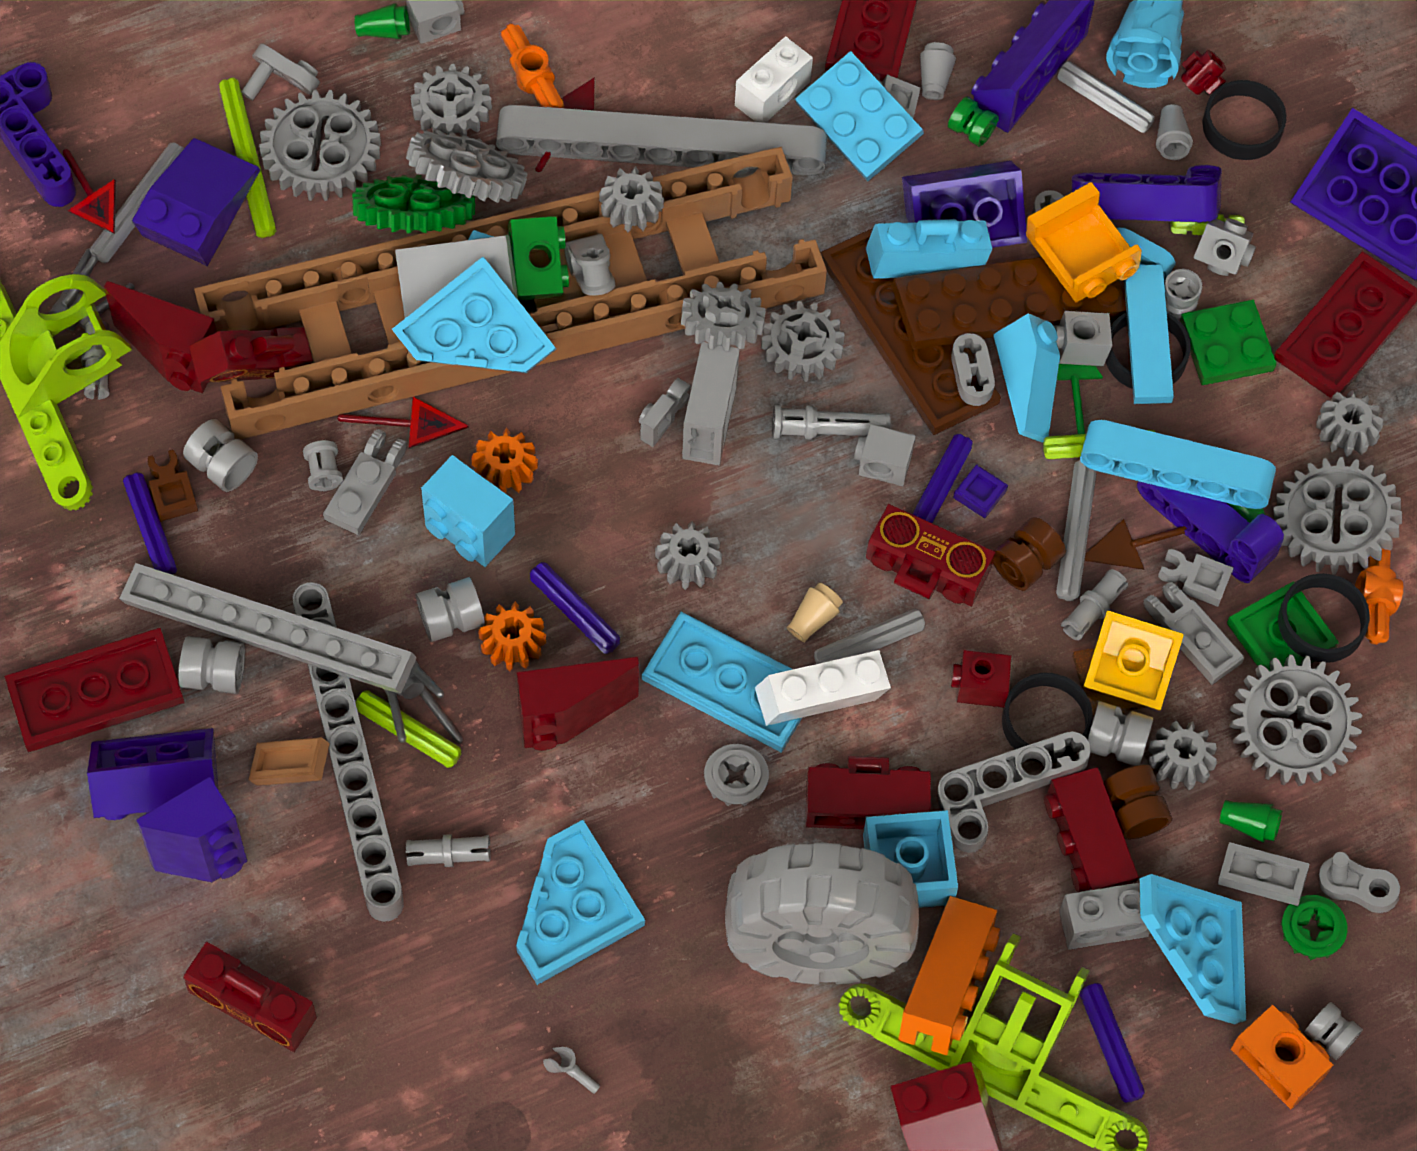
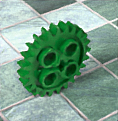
[352,175,475,233]

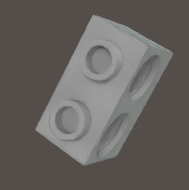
[1059,883,1150,950]

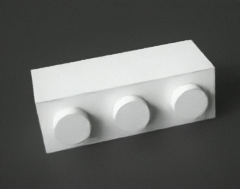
[755,650,891,726]

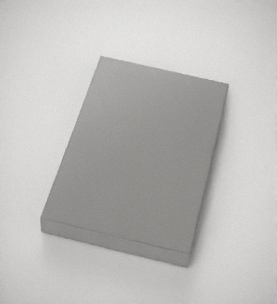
[395,235,518,318]

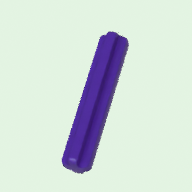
[913,434,973,523]
[123,472,177,575]
[530,562,620,654]
[1080,983,1145,1103]

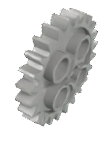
[259,90,381,201]
[406,130,528,203]
[1273,457,1402,575]
[1229,655,1362,786]

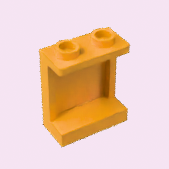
[1026,182,1142,303]

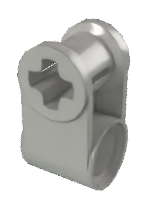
[564,234,615,296]

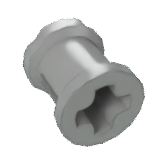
[303,440,343,491]

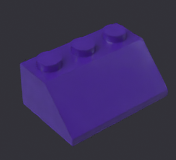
[902,161,1028,248]
[87,728,218,820]
[136,777,247,882]

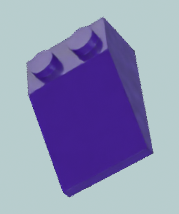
[132,138,260,266]

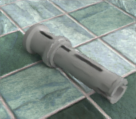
[772,404,890,440]

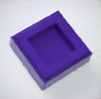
[953,464,1008,518]

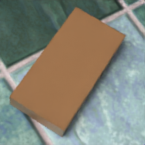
[249,737,330,786]

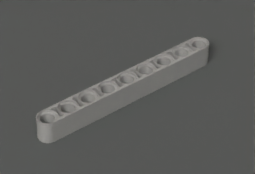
[496,105,827,175]
[293,582,404,922]

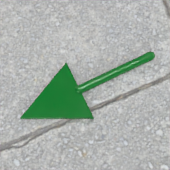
[1057,364,1103,434]

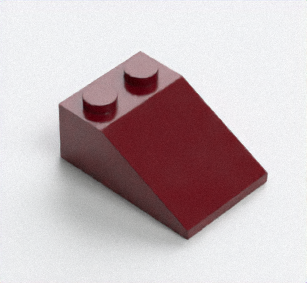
[104,281,216,394]
[517,657,639,750]
[890,1061,1003,1151]

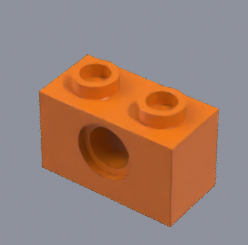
[1231,1005,1333,1109]

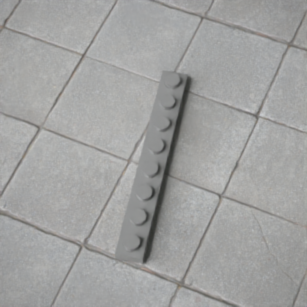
[119,563,417,694]

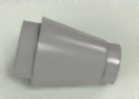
[920,42,956,100]
[1156,104,1193,160]

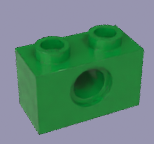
[507,216,569,300]

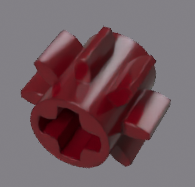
[1181,50,1226,95]

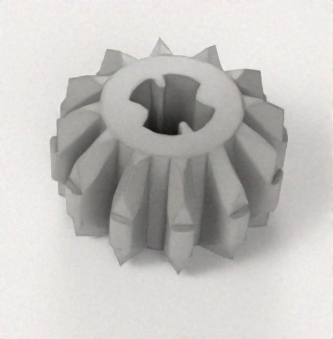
[599,166,664,233]
[1316,390,1383,457]
[655,521,722,590]
[1148,720,1217,790]

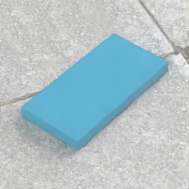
[642,612,803,753]

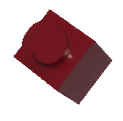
[951,650,1011,708]

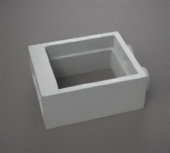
[682,342,740,466]

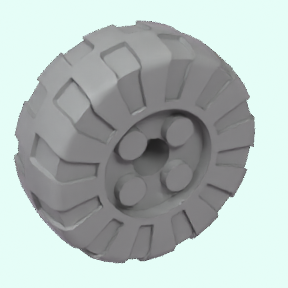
[725,843,919,985]

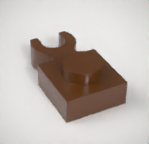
[148,449,198,522]

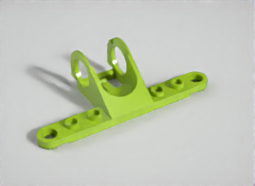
[0,274,132,510]
[839,933,1149,1151]

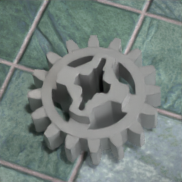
[411,64,492,137]
[681,282,766,351]
[761,301,845,382]

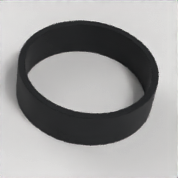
[1202,80,1287,160]
[1105,312,1191,389]
[1278,573,1370,663]
[1002,673,1093,763]

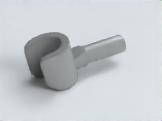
[543,1047,600,1094]

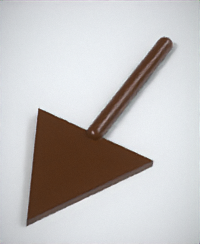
[1084,519,1187,570]

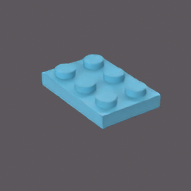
[795,51,924,182]

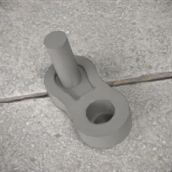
[241,44,320,101]
[1319,852,1400,913]

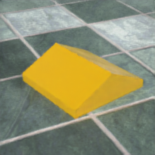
[1083,610,1184,711]

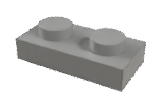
[1218,842,1309,906]

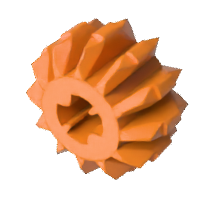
[471,427,538,494]
[478,601,546,672]

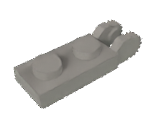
[323,429,407,535]
[1143,582,1244,685]

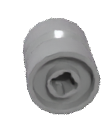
[183,419,258,492]
[416,577,485,642]
[179,636,245,694]
[1087,701,1154,766]

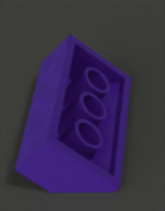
[971,0,1095,133]

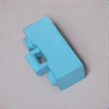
[866,219,992,279]

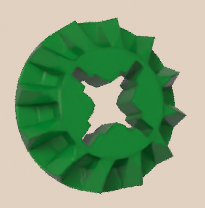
[1280,895,1348,960]

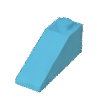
[993,313,1060,442]

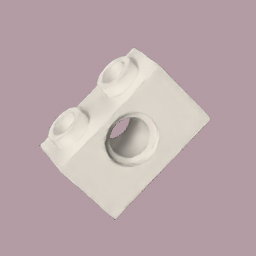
[735,36,813,123]

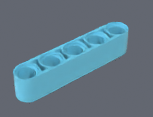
[1080,420,1276,509]

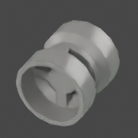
[1164,269,1203,320]
[1304,1002,1363,1061]

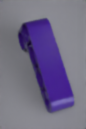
[0,62,76,207]
[1072,165,1222,222]
[1137,481,1284,583]

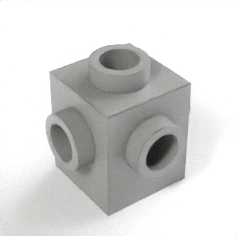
[1194,218,1256,276]

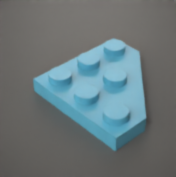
[392,257,557,373]
[516,820,645,985]
[1140,874,1246,1024]

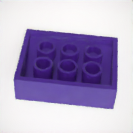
[1290,108,1417,281]

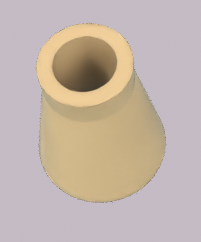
[787,583,843,643]

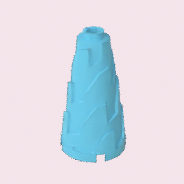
[1106,0,1184,88]

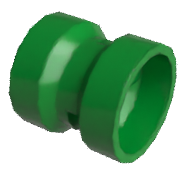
[948,96,999,147]

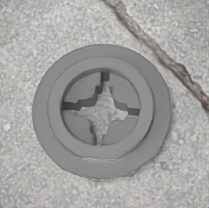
[704,744,769,807]

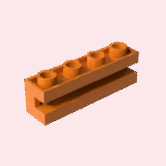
[898,896,1001,1055]

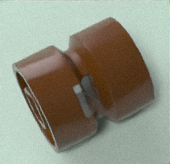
[993,517,1066,591]
[1104,765,1173,840]

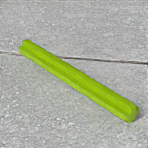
[219,78,276,238]

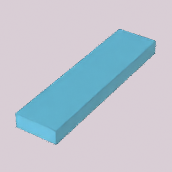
[1124,264,1174,404]

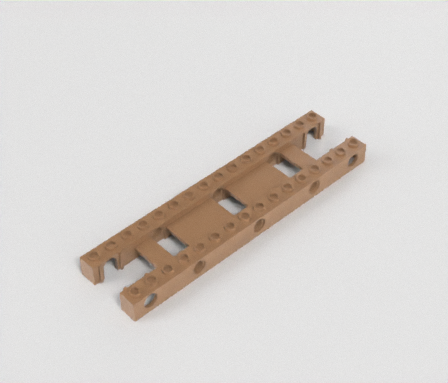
[194,147,827,440]

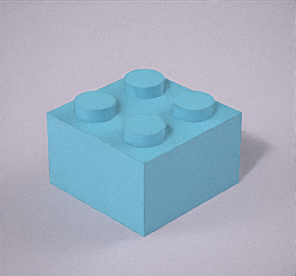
[421,455,515,567]
[863,810,958,908]

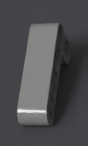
[937,732,1091,853]

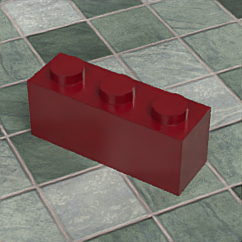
[1044,767,1139,892]

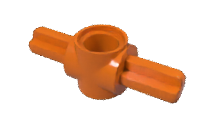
[501,23,564,108]
[1355,548,1404,645]

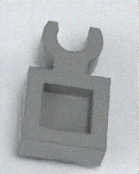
[639,378,691,447]
[1158,549,1233,607]

